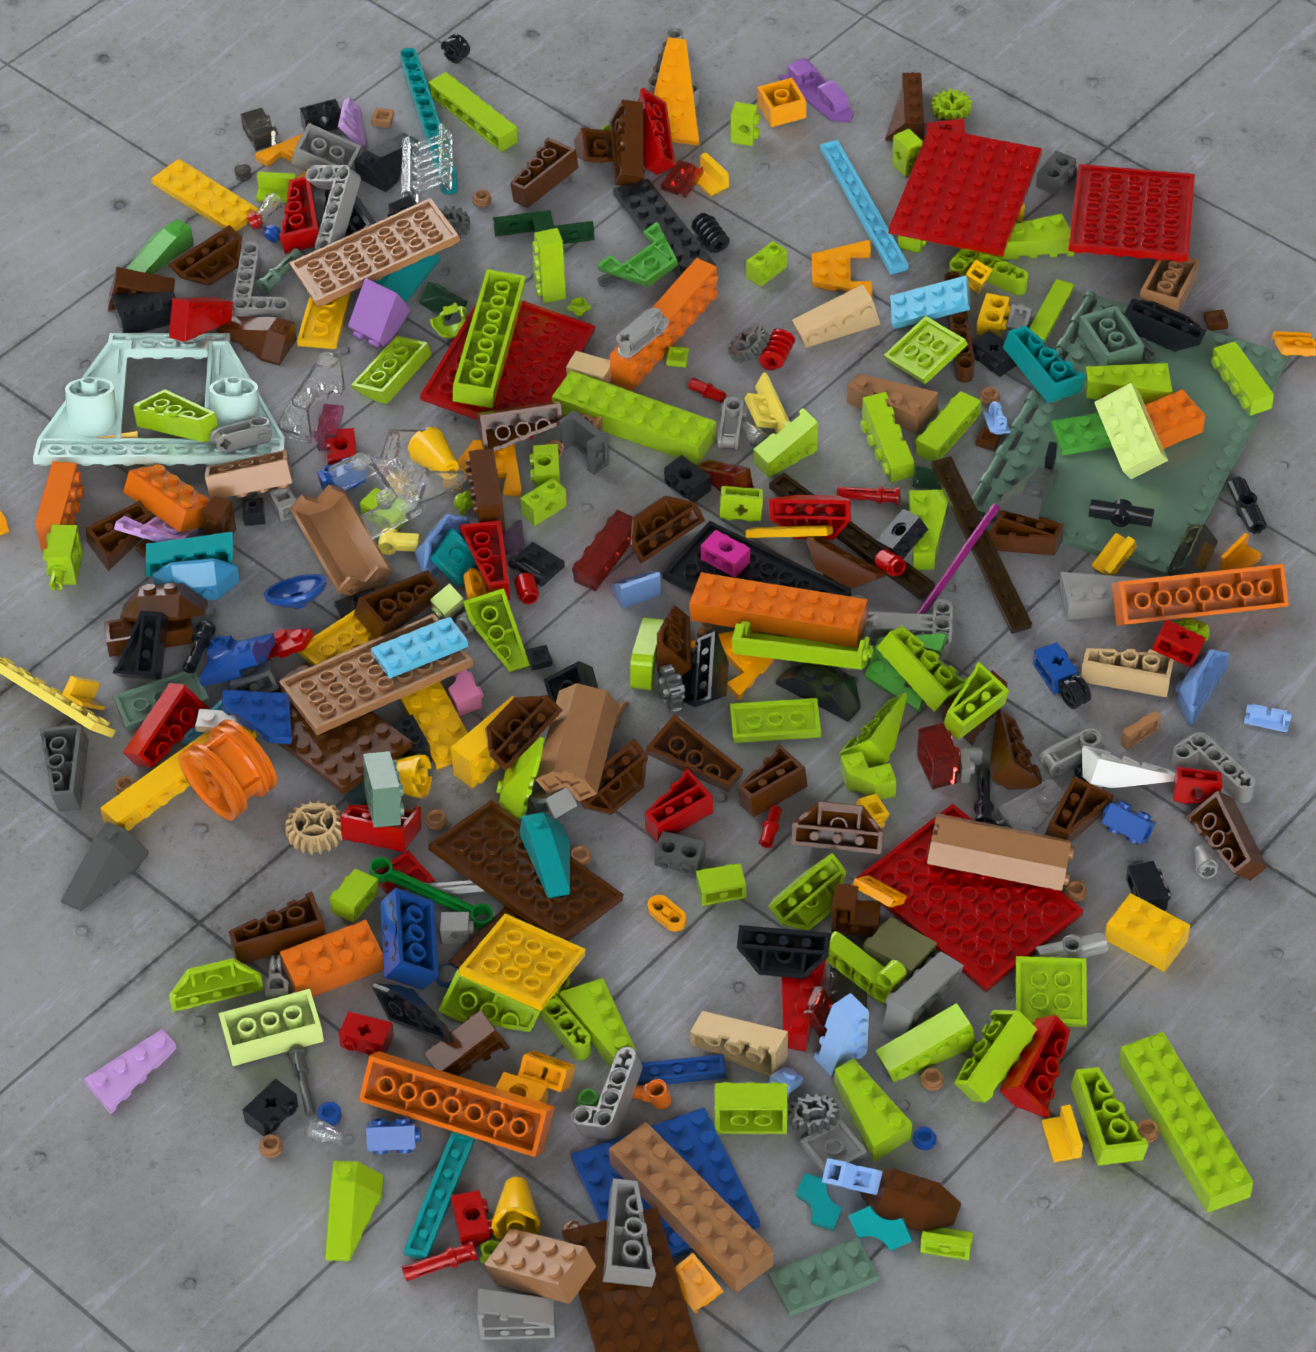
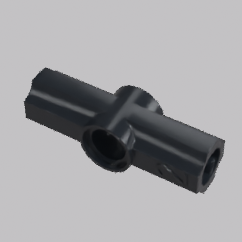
[1227,476,1266,534]
[1088,499,1155,527]

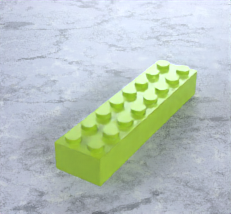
[453,269,526,408]
[552,370,717,465]
[1118,1031,1254,1213]

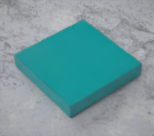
[429,528,476,587]

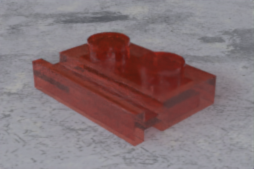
[661,160,704,198]
[804,987,834,1038]

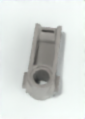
[616,308,669,358]
[718,396,748,451]
[209,417,272,453]
[1038,728,1105,777]

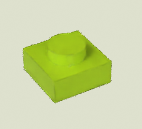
[666,346,690,368]

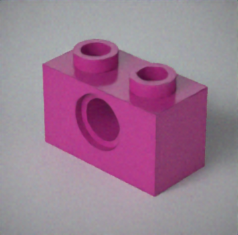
[701,530,750,578]

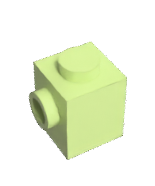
[430,583,464,619]

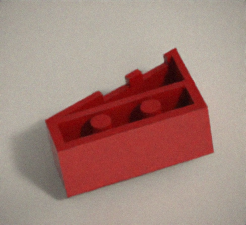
[645,768,713,843]
[341,805,421,852]

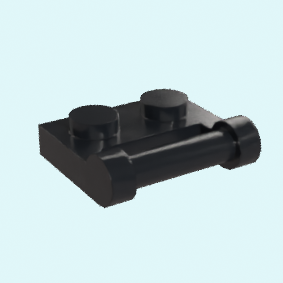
[508,542,565,587]

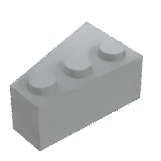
[477,1288,555,1340]

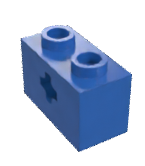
[1033,642,1079,694]

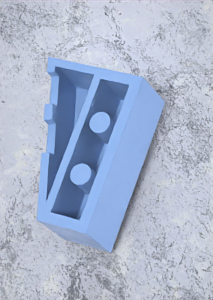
[813,993,869,1076]

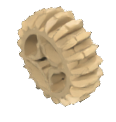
[285,799,343,856]

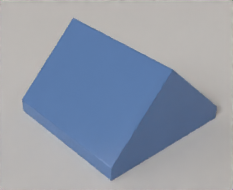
[609,571,661,609]

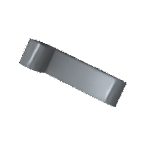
[1171,732,1256,803]
[571,1047,643,1139]

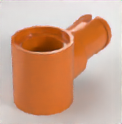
[632,1079,672,1110]

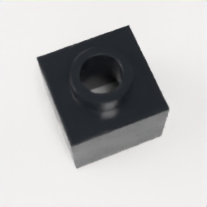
[242,498,265,526]

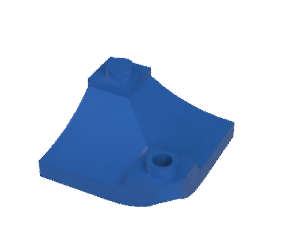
[199,633,276,687]

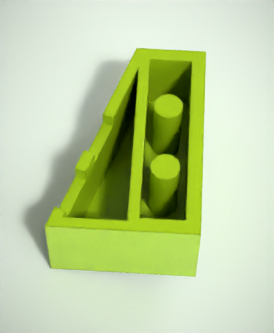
[754,408,818,478]

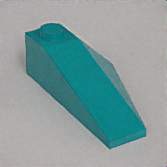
[520,812,570,898]

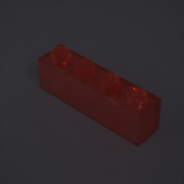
[572,510,633,591]

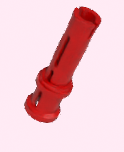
[837,486,901,506]
[402,1240,478,1282]

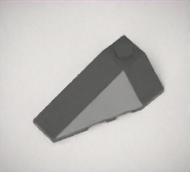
[998,466,1059,519]
[61,822,149,911]

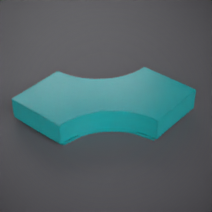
[796,1173,842,1231]
[848,1206,913,1251]

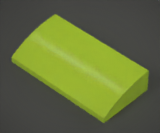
[351,335,432,405]

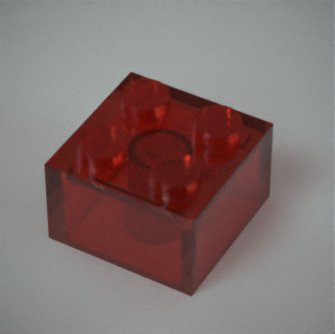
[917,722,961,790]

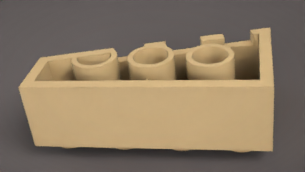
[792,284,881,348]
[1081,648,1174,698]
[690,1011,788,1077]

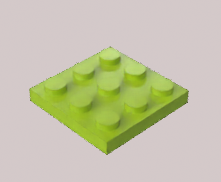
[883,316,968,384]
[1016,956,1087,1027]

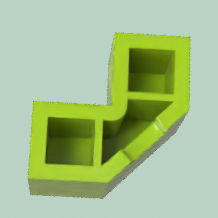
[840,751,897,800]

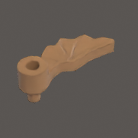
[696,623,714,638]
[614,700,629,729]

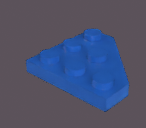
[222,690,292,744]

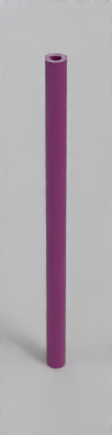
[916,504,1000,614]

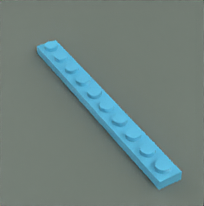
[820,140,909,275]

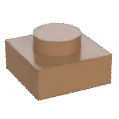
[371,108,395,128]

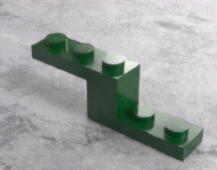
[493,210,595,244]

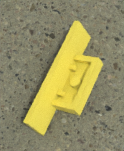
[744,372,789,434]

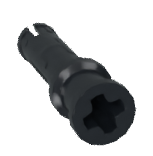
[182,620,216,674]
[974,768,994,825]

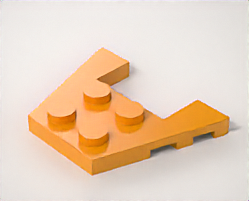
[255,133,313,188]
[812,240,872,298]
[442,439,522,497]
[691,630,775,700]

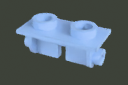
[983,402,1011,435]
[1244,703,1292,733]

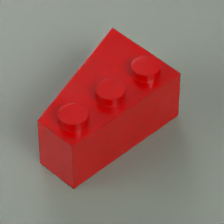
[169,297,233,342]

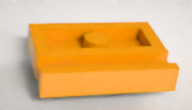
[1272,331,1316,357]
[852,875,907,907]
[675,1253,724,1314]

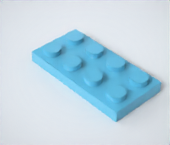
[890,276,970,329]
[371,617,469,679]

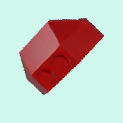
[769,495,851,540]

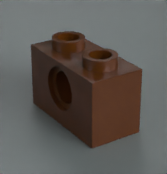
[202,496,236,535]

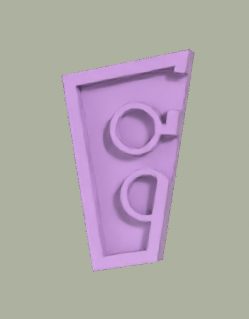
[338,97,366,148]

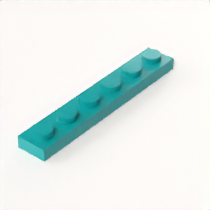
[403,1131,475,1260]

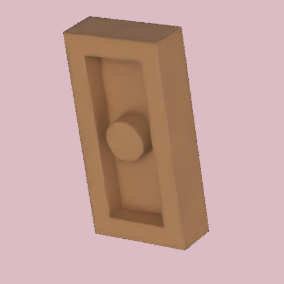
[1121,710,1161,751]

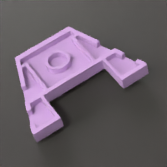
[114,510,199,542]

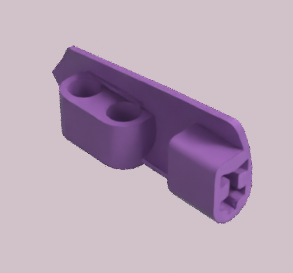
[778,58,854,122]

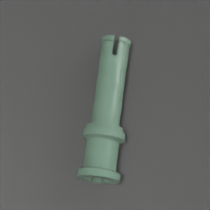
[256,249,303,294]

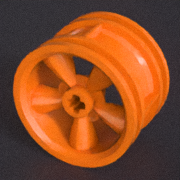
[179,719,278,821]

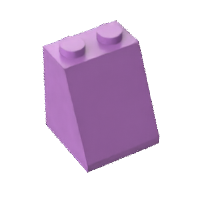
[348,278,411,349]

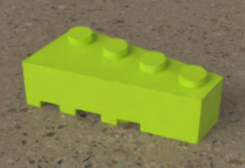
[559,978,636,1068]

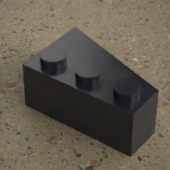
[111,292,176,333]

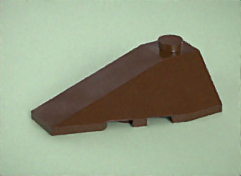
[574,128,644,163]
[216,316,297,366]
[990,709,1043,790]

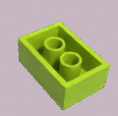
[715,1082,787,1134]

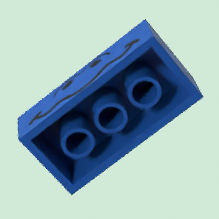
[380,888,439,990]

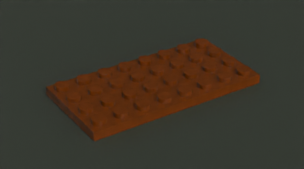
[271,662,413,795]
[428,800,624,941]
[562,1207,700,1352]

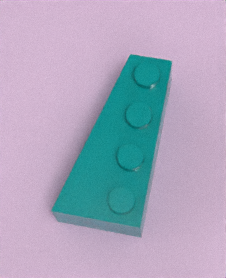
[1003,326,1087,403]
[145,532,233,577]

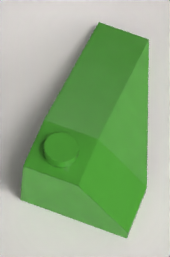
[126,219,194,274]

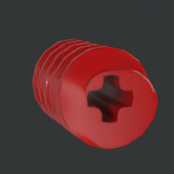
[759,328,795,371]

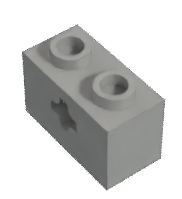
[529,787,577,819]

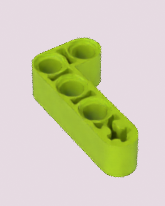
[949,248,1028,295]
[630,617,664,691]
[826,931,907,1004]
[539,977,592,1060]

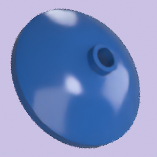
[264,574,327,609]

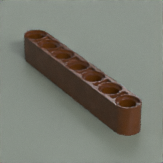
[944,271,974,383]

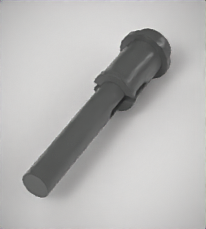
[288,1046,315,1116]

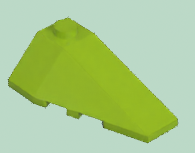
[839,692,908,767]
[496,737,544,821]

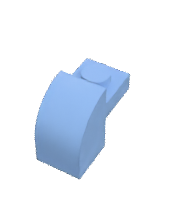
[822,1158,883,1195]

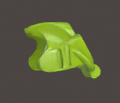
[430,302,468,339]

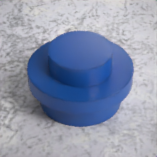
[263,225,281,243]
[912,1127,937,1150]

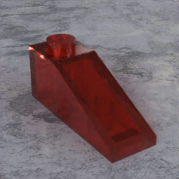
[697,460,754,492]

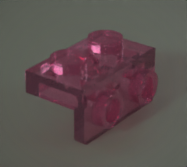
[314,404,344,451]

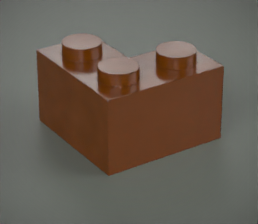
[831,884,881,937]

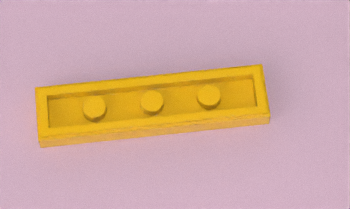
[746,525,833,538]

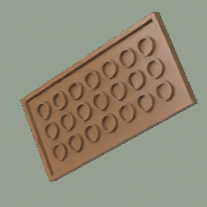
[290,198,460,307]
[279,613,474,735]

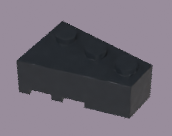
[113,611,169,680]

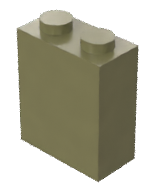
[863,917,937,981]

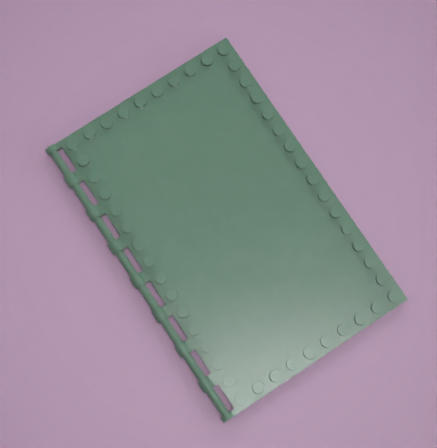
[971,290,1290,577]

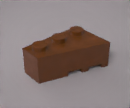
[108,267,175,311]
[86,500,151,571]
[989,510,1064,556]
[738,744,808,818]

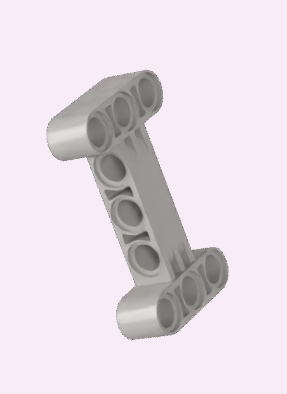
[851,595,953,660]

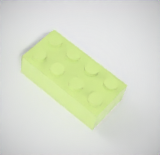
[1094,383,1168,479]
[219,989,324,1066]

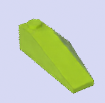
[463,588,530,673]
[438,969,541,1032]
[325,1161,384,1261]

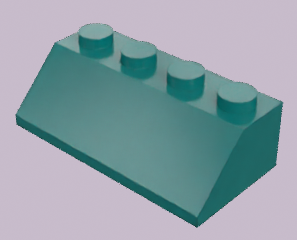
[373,253,440,303]

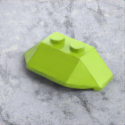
[768,853,846,931]
[169,958,264,1012]

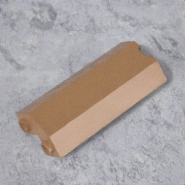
[290,484,393,596]
[535,683,620,801]
[927,813,1075,891]

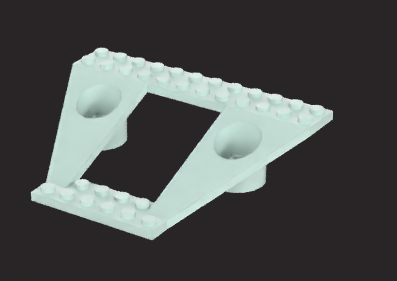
[33,333,285,466]

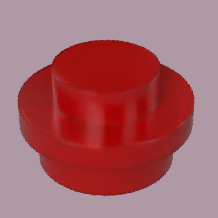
[247,210,263,229]

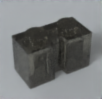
[241,107,278,151]

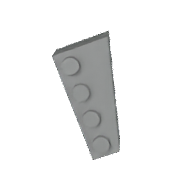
[1059,572,1147,621]
[881,951,963,1039]
[603,1178,656,1287]

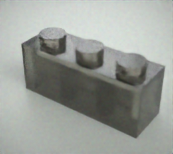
[1167,523,1218,576]

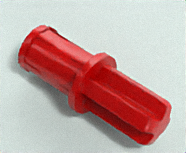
[688,377,727,403]
[759,805,782,848]

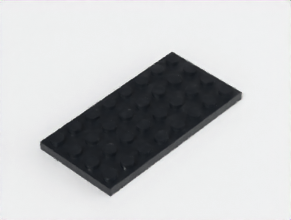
[662,521,852,638]

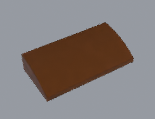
[104,618,193,657]

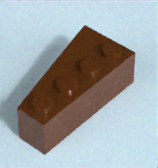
[609,99,645,186]

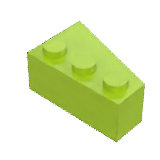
[943,661,1010,740]

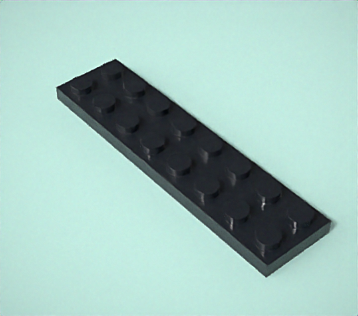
[613,178,716,278]

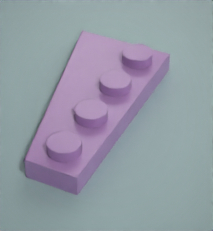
[84,1029,177,1114]

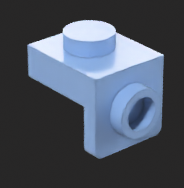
[768,1066,804,1100]

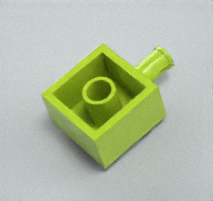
[43,524,83,591]

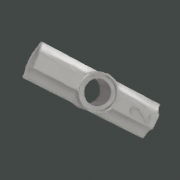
[1035,932,1108,958]

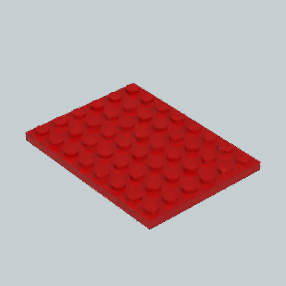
[889,127,1042,257]
[1068,164,1195,262]
[420,300,596,440]
[856,803,1083,992]

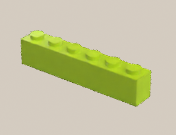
[428,72,519,152]

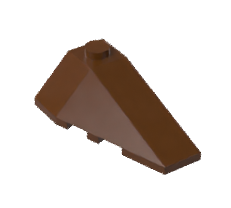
[657,605,691,676]

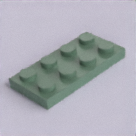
[113,670,210,732]
[768,1237,879,1317]

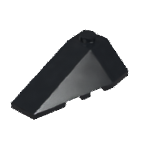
[544,661,598,703]

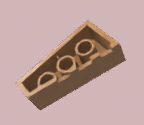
[847,374,939,434]

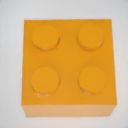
[757,78,806,127]

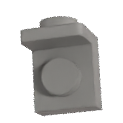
[1006,304,1032,330]
[959,747,983,783]

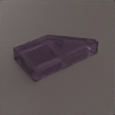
[503,519,525,555]

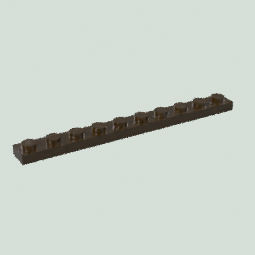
[931,456,1032,634]
[769,473,935,600]

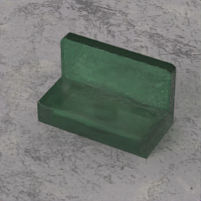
[419,282,468,320]
[912,465,942,490]

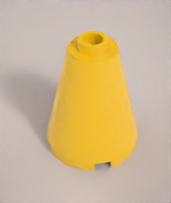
[408,427,459,479]
[396,754,432,799]
[491,1177,541,1241]

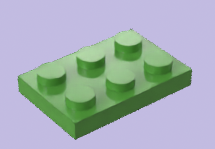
[1050,413,1113,456]

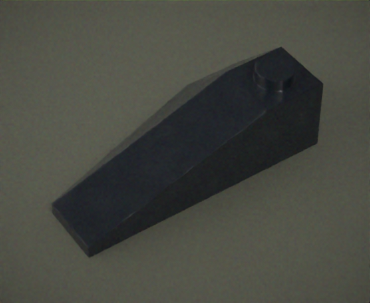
[354,133,419,192]
[372,983,454,1044]

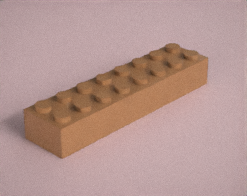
[609,1122,774,1293]

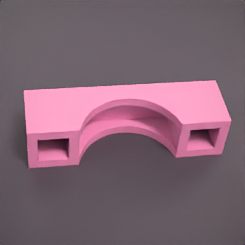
[448,670,484,717]

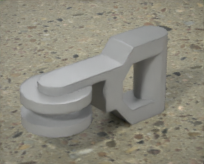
[265,955,289,998]

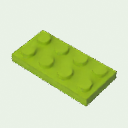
[730,698,821,743]

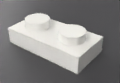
[195,709,242,732]

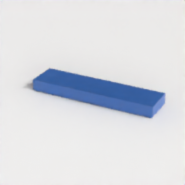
[637,1054,726,1086]

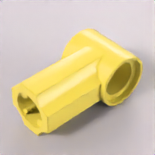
[378,527,421,555]

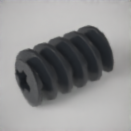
[691,213,730,253]

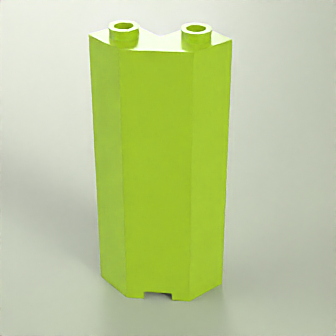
[732,621,874,670]

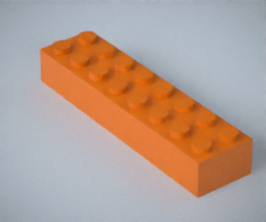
[610,258,718,392]
[1112,564,1289,626]
[689,572,868,648]
[359,1051,555,1157]

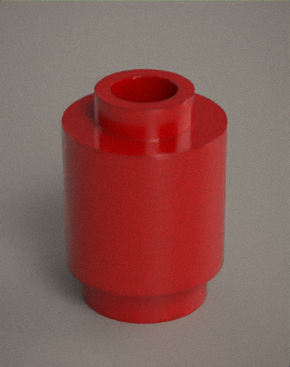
[875,549,906,576]
[514,573,539,605]

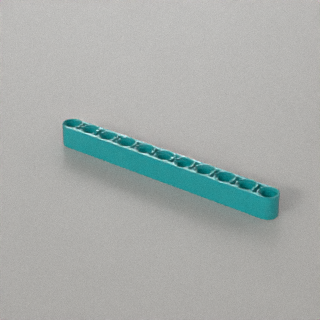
[400,47,458,195]

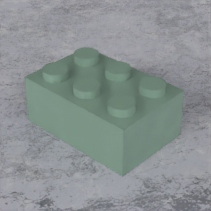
[1078,305,1144,366]
[363,751,404,828]

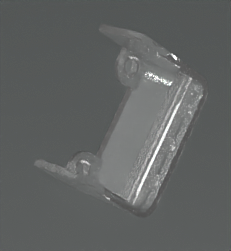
[328,452,423,540]

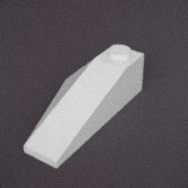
[1082,745,1175,789]

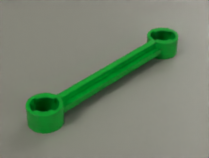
[369,857,493,930]

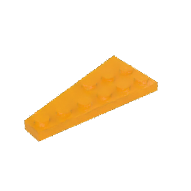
[654,37,700,146]

